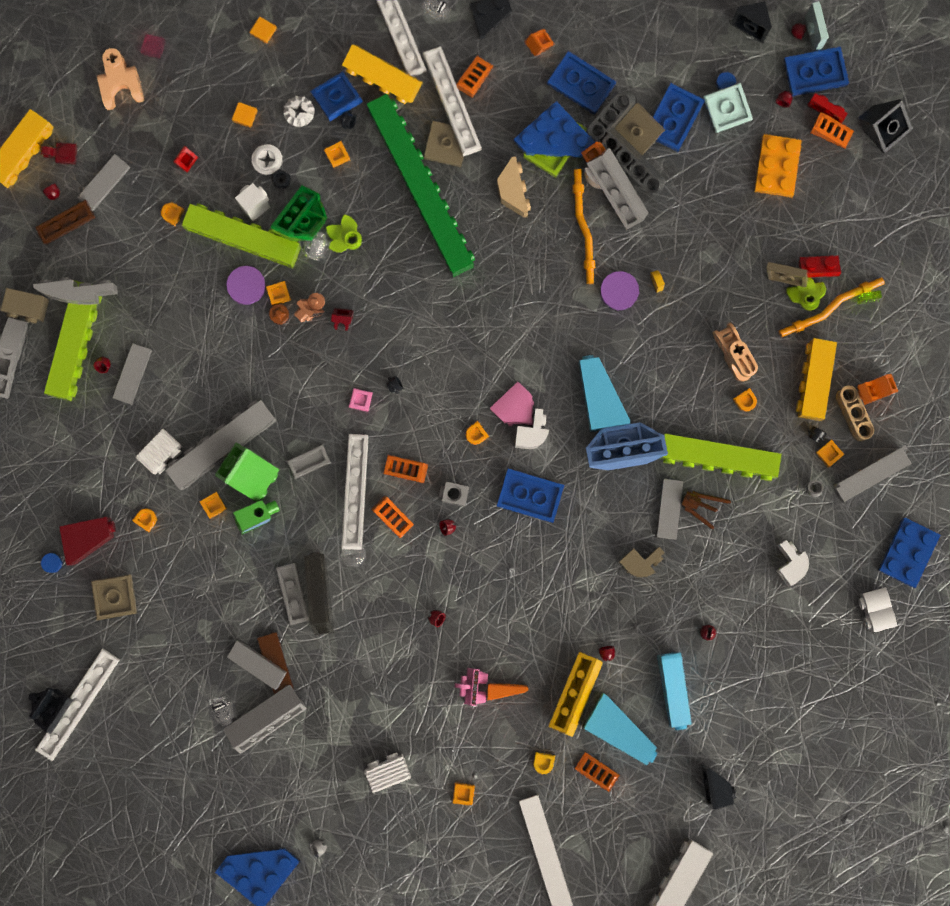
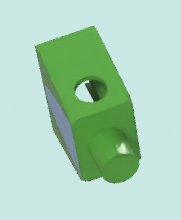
[233,500,280,535]

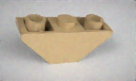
[497,156,531,217]

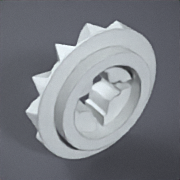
[284,96,314,127]
[252,144,283,176]

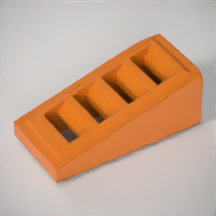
[456,56,493,98]
[810,112,854,149]
[383,455,428,483]
[371,496,414,538]
[487,683,528,700]
[574,752,620,792]

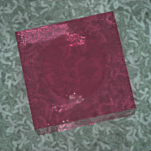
[140,34,165,59]

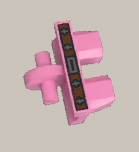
[455,668,488,706]

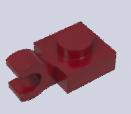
[41,143,77,165]

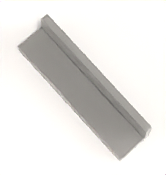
[587,148,648,230]
[833,445,912,503]
[224,685,307,754]

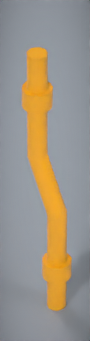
[572,169,595,284]
[779,277,884,338]

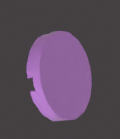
[226,266,266,305]
[600,271,639,310]

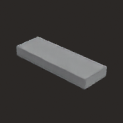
[77,154,130,211]
[112,343,152,405]
[656,479,683,540]
[276,563,309,625]
[227,640,287,690]

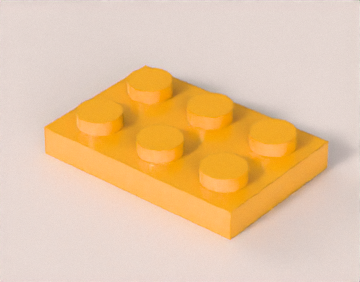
[754,134,802,198]

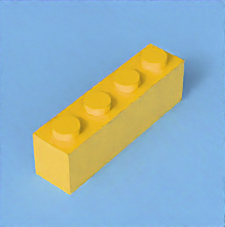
[342,44,423,104]
[0,109,54,188]
[796,338,837,421]
[548,652,603,737]

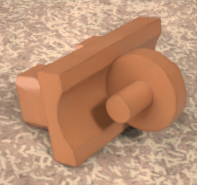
[294,293,325,322]

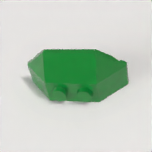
[271,185,327,241]

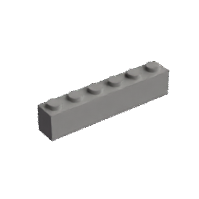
[165,400,277,491]

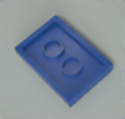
[783,47,849,96]
[547,51,616,115]
[653,83,705,152]
[497,469,564,523]
[878,518,941,588]

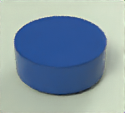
[716,72,736,90]
[41,553,62,573]

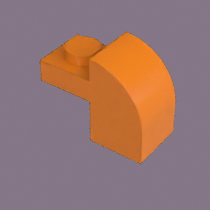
[857,374,899,405]

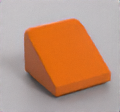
[525,29,555,56]
[581,142,606,163]

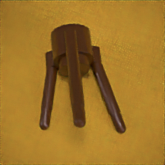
[681,491,731,529]

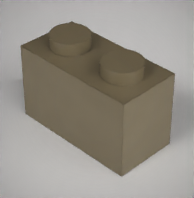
[1,288,49,324]

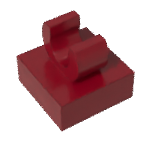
[331,308,354,331]

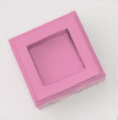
[349,388,373,412]

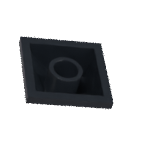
[858,99,913,153]
[701,765,736,810]

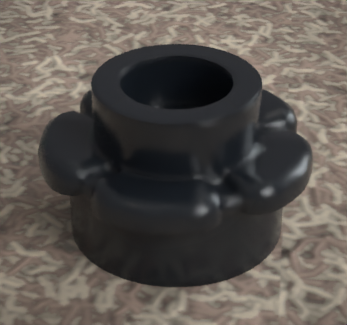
[340,111,357,129]
[272,170,291,189]
[386,376,404,394]
[808,426,827,443]

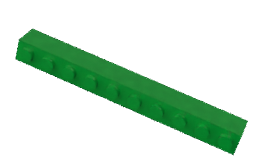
[367,94,475,277]

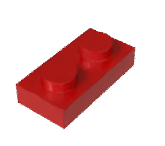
[807,93,848,123]
[798,255,841,278]

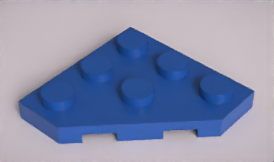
[514,101,595,158]
[215,848,300,906]

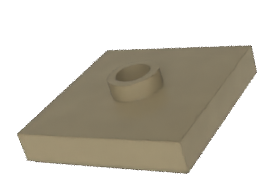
[615,103,665,156]
[424,121,464,168]
[766,262,808,287]
[91,574,137,620]

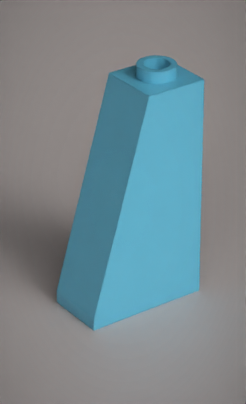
[578,355,630,432]
[657,652,692,730]
[583,693,657,765]

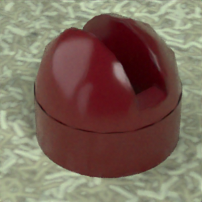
[791,23,807,40]
[775,91,793,108]
[42,183,60,200]
[93,356,111,373]
[439,519,456,536]
[428,610,445,627]
[700,625,716,641]
[599,646,615,661]

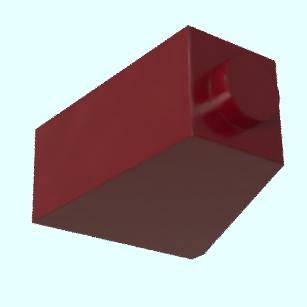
[59,517,116,566]

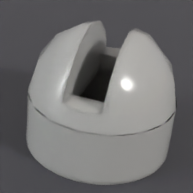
[807,480,824,497]
[309,839,327,857]

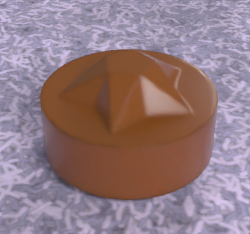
[269,304,289,325]

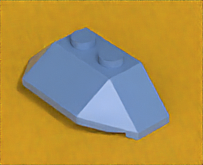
[586,422,668,470]

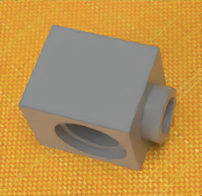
[439,482,469,507]

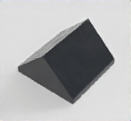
[731,1,772,44]

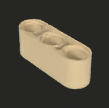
[836,386,874,441]

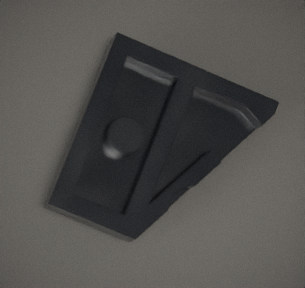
[470,0,512,40]

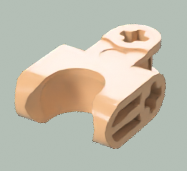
[97,48,144,110]
[713,322,758,382]

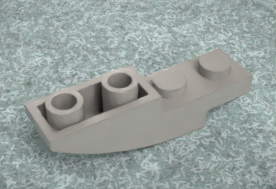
[33,277,118,305]
[0,317,28,399]

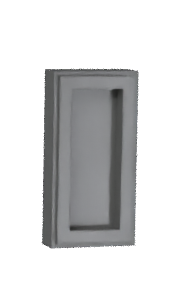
[287,445,331,479]

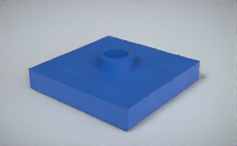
[310,72,363,121]

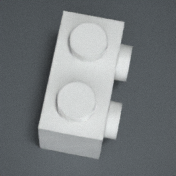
[235,183,271,222]

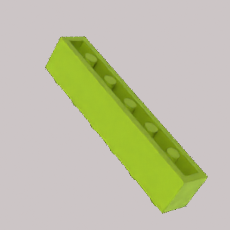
[182,203,301,269]
[44,280,102,401]
[659,434,782,481]

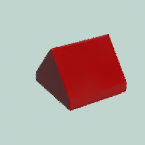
[173,146,198,173]

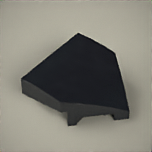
[29,688,73,734]

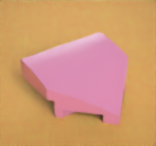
[490,382,534,426]

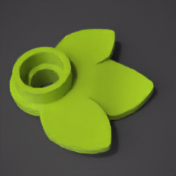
[326,215,362,252]
[786,277,826,311]

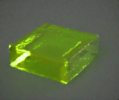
[857,290,882,305]

